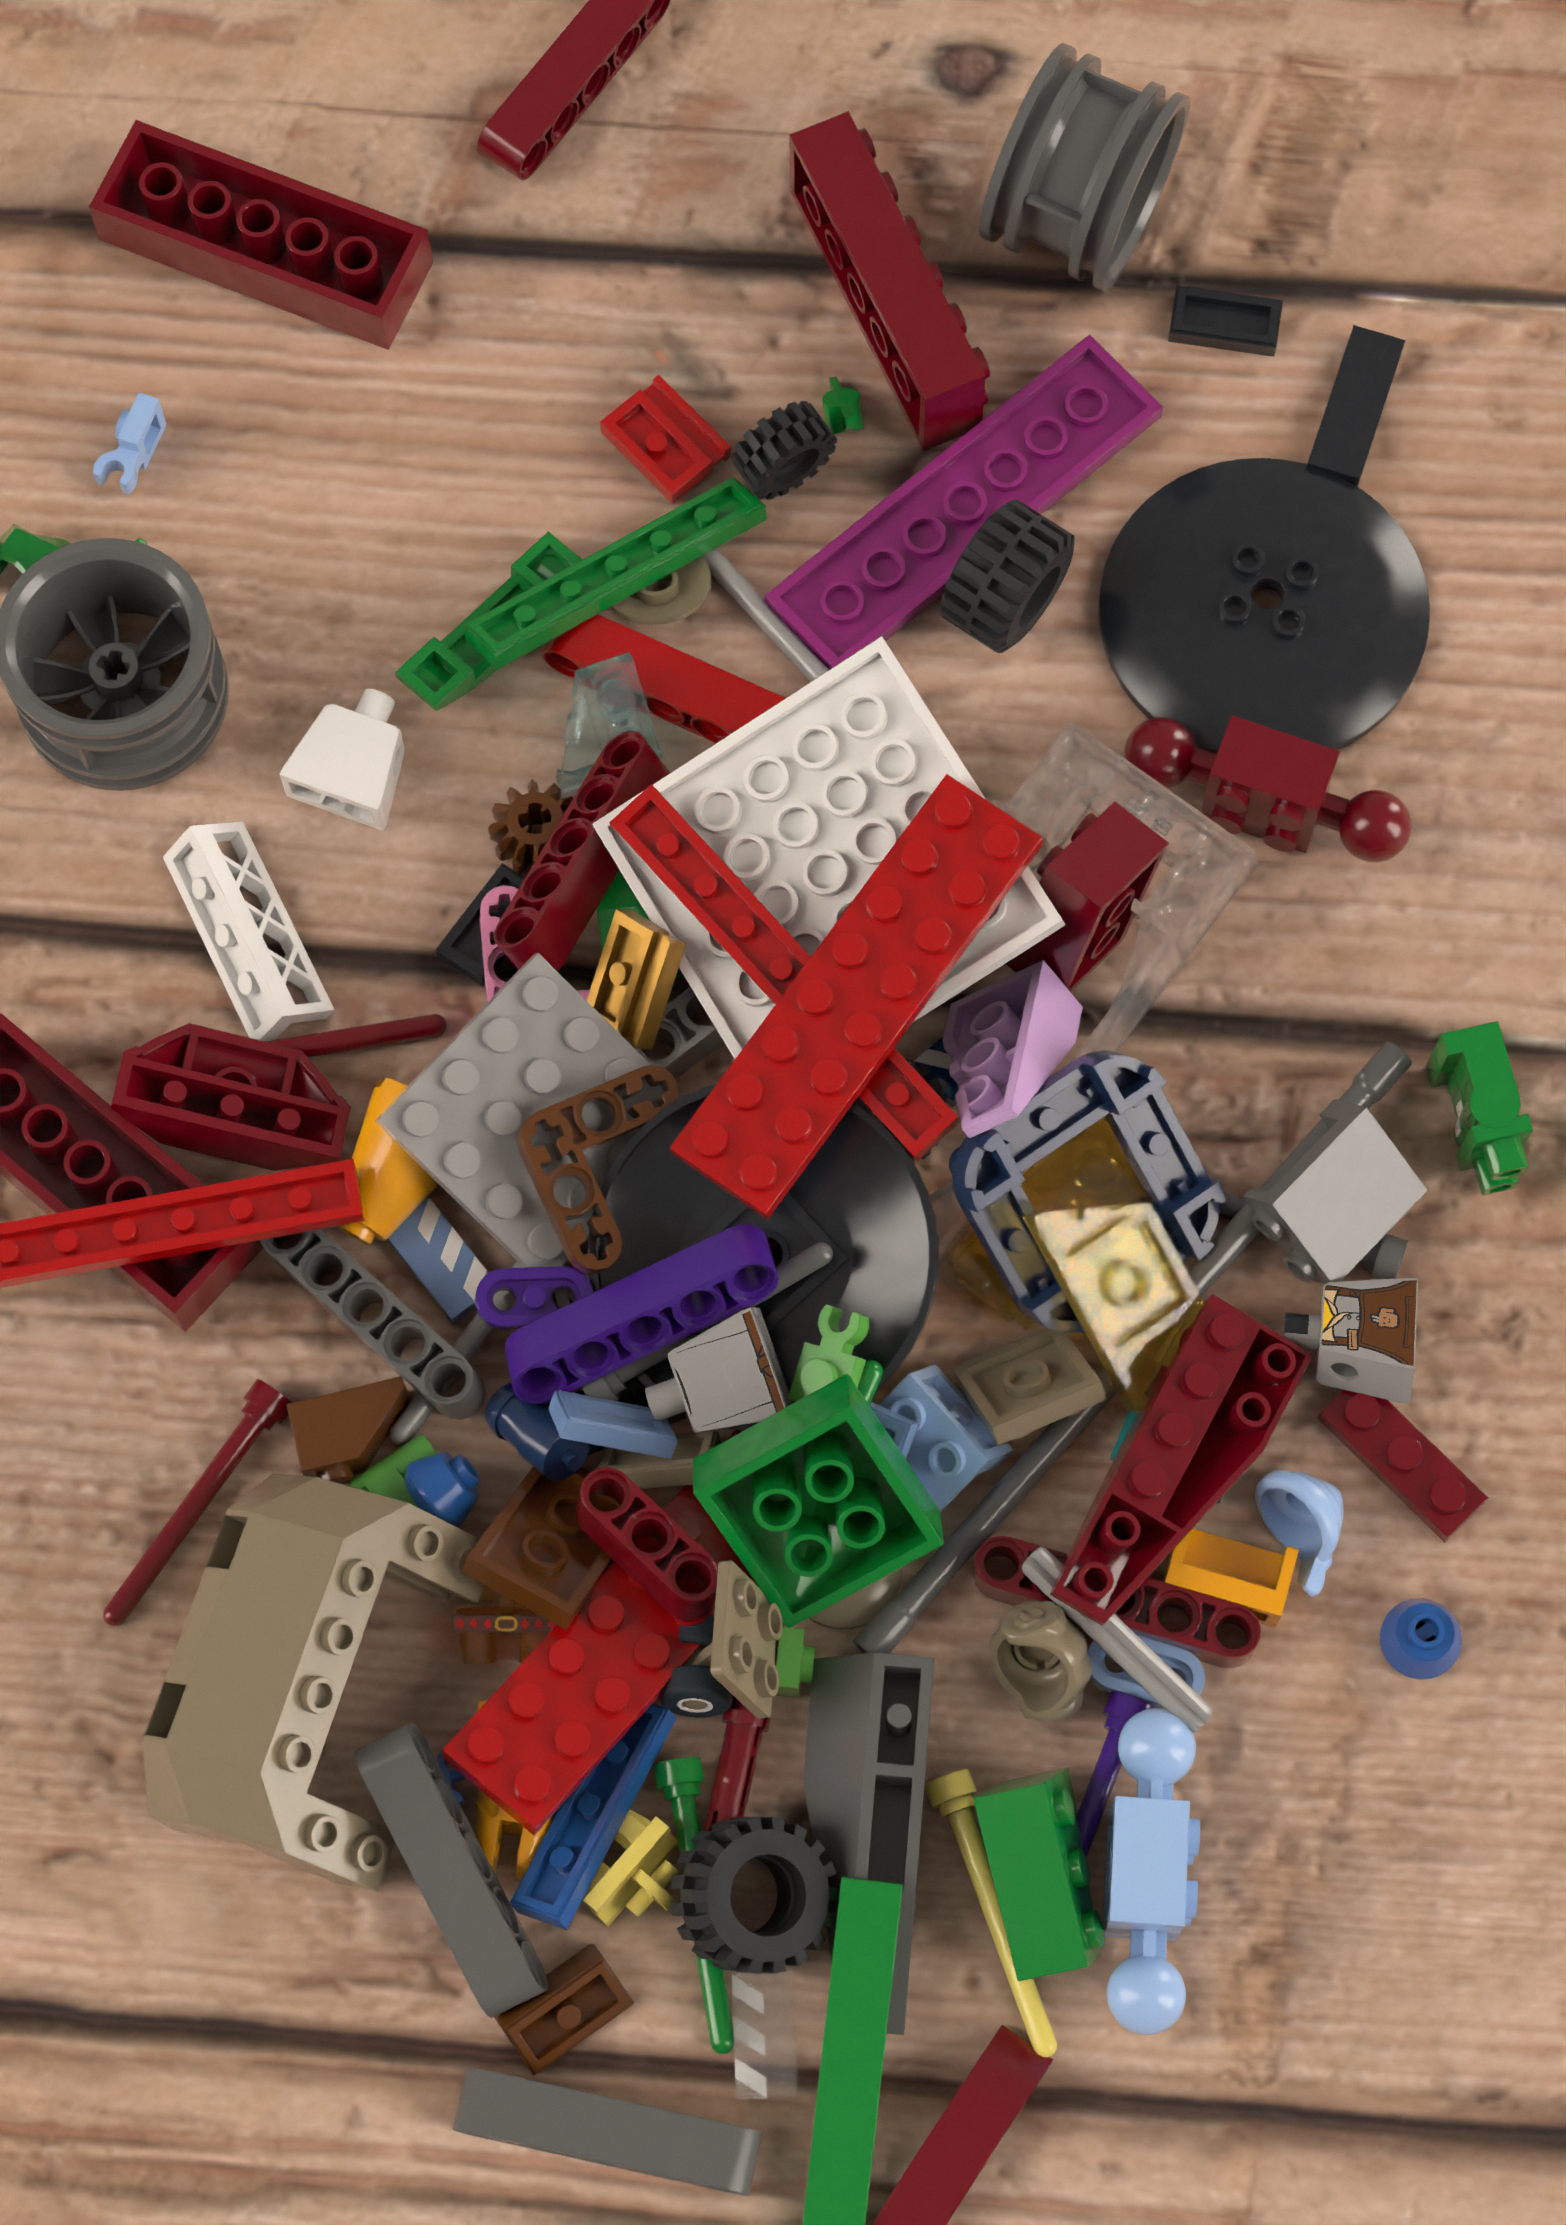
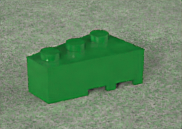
[973,1767,1105,1981]

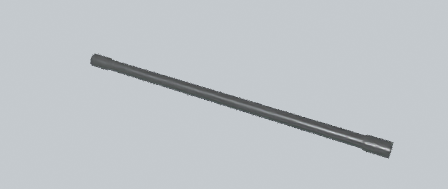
[853,1042,1412,1654]

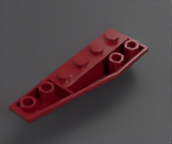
[1050,1294,1313,1626]

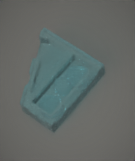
[556,652,663,794]

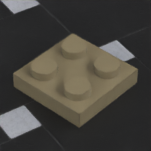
[952,1327,1106,1446]

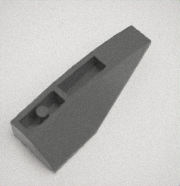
[803,1652,934,2035]

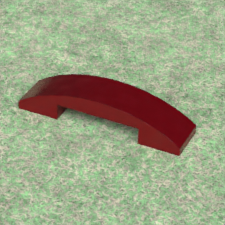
[871,2025,1053,2225]

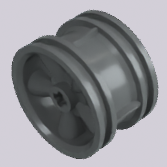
[979,43,1190,292]
[0,538,229,791]

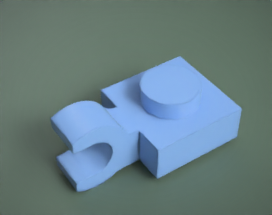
[93,392,167,495]

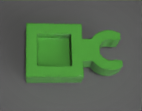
[788,1304,869,1402]

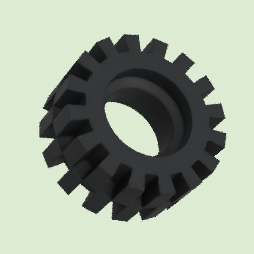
[731,401,837,500]

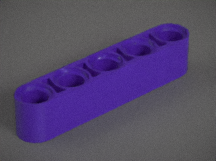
[504,1224,779,1404]

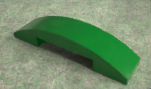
[395,531,583,711]

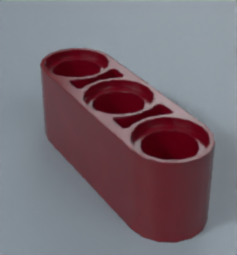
[576,1467,718,1622]

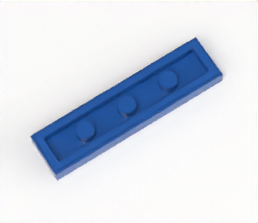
[509,1704,676,1930]

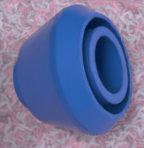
[404,1452,481,1528]
[1380,1598,1462,1680]

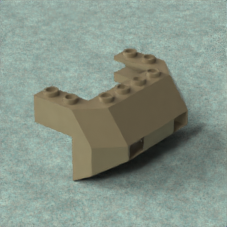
[142,1474,484,1892]

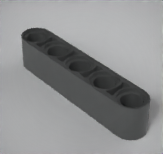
[260,1229,486,1420]
[355,1722,548,2018]
[452,2067,762,2196]

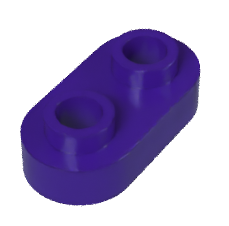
[475,1266,593,1330]

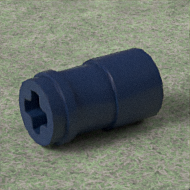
[485,1383,590,1481]

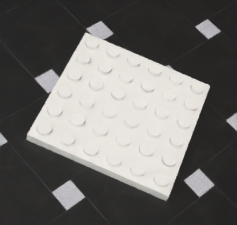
[592,636,1066,1059]

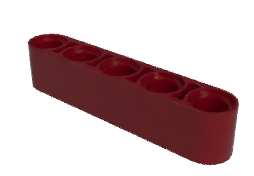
[477,0,671,180]
[494,731,670,972]
[973,1536,1261,1669]

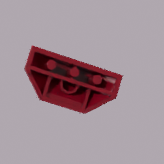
[110,1023,351,1171]

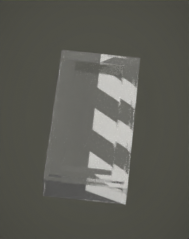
[732,1970,798,2100]

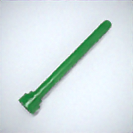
[653,1757,735,2054]

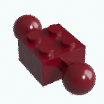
[1124,715,1412,862]

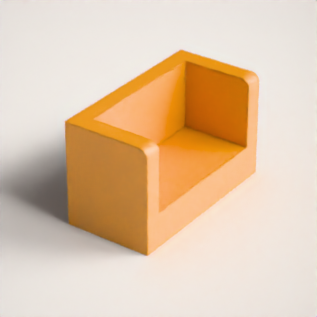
[1164,1529,1299,1627]

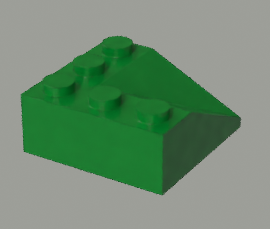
[693,1373,944,1627]

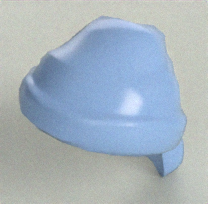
[1254,1470,1343,1597]

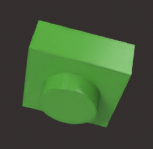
[775,1627,815,1698]

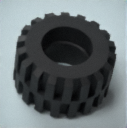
[940,499,1075,654]
[670,1817,839,1974]

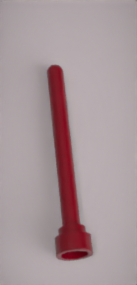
[265,1014,446,1058]
[103,1379,292,1626]

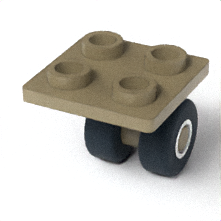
[659,1560,783,1718]

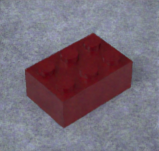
[1005,801,1169,992]

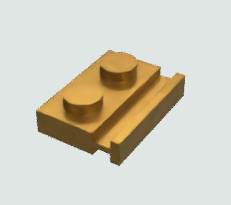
[587,909,686,1049]

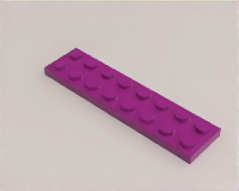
[764,334,1163,670]

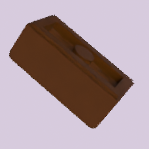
[494,1944,634,2076]

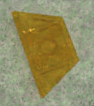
[1023,1202,1204,1412]

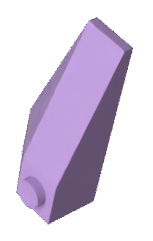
[942,960,1083,1138]

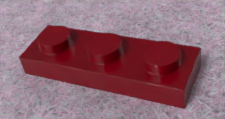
[1317,1390,1489,1543]

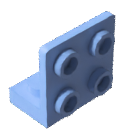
[879,1365,1014,1512]

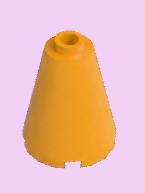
[339,1078,438,1245]

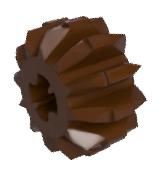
[488,779,573,874]

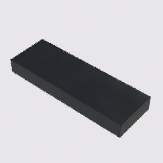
[1307,325,1405,487]

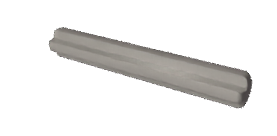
[1022,1547,1213,1733]

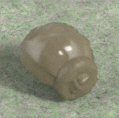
[989,1600,1092,1721]

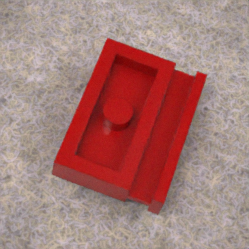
[600,375,731,504]

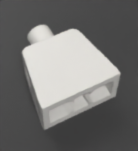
[279,689,405,831]

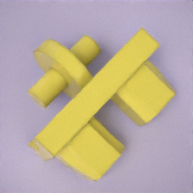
[583,1809,679,1927]

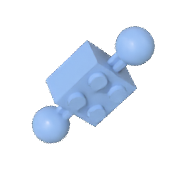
[1102,1708,1200,2035]

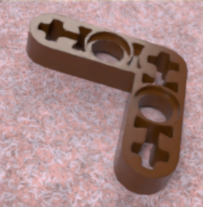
[516,1065,679,1274]

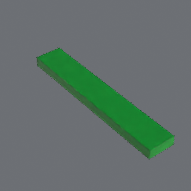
[464,477,767,670]
[802,1876,903,2225]

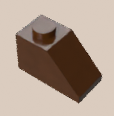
[286,1376,410,1485]

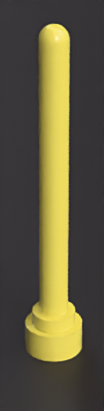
[924,1769,1057,2057]

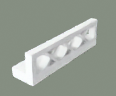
[163,822,334,1041]

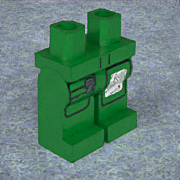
[1425,1021,1533,1195]

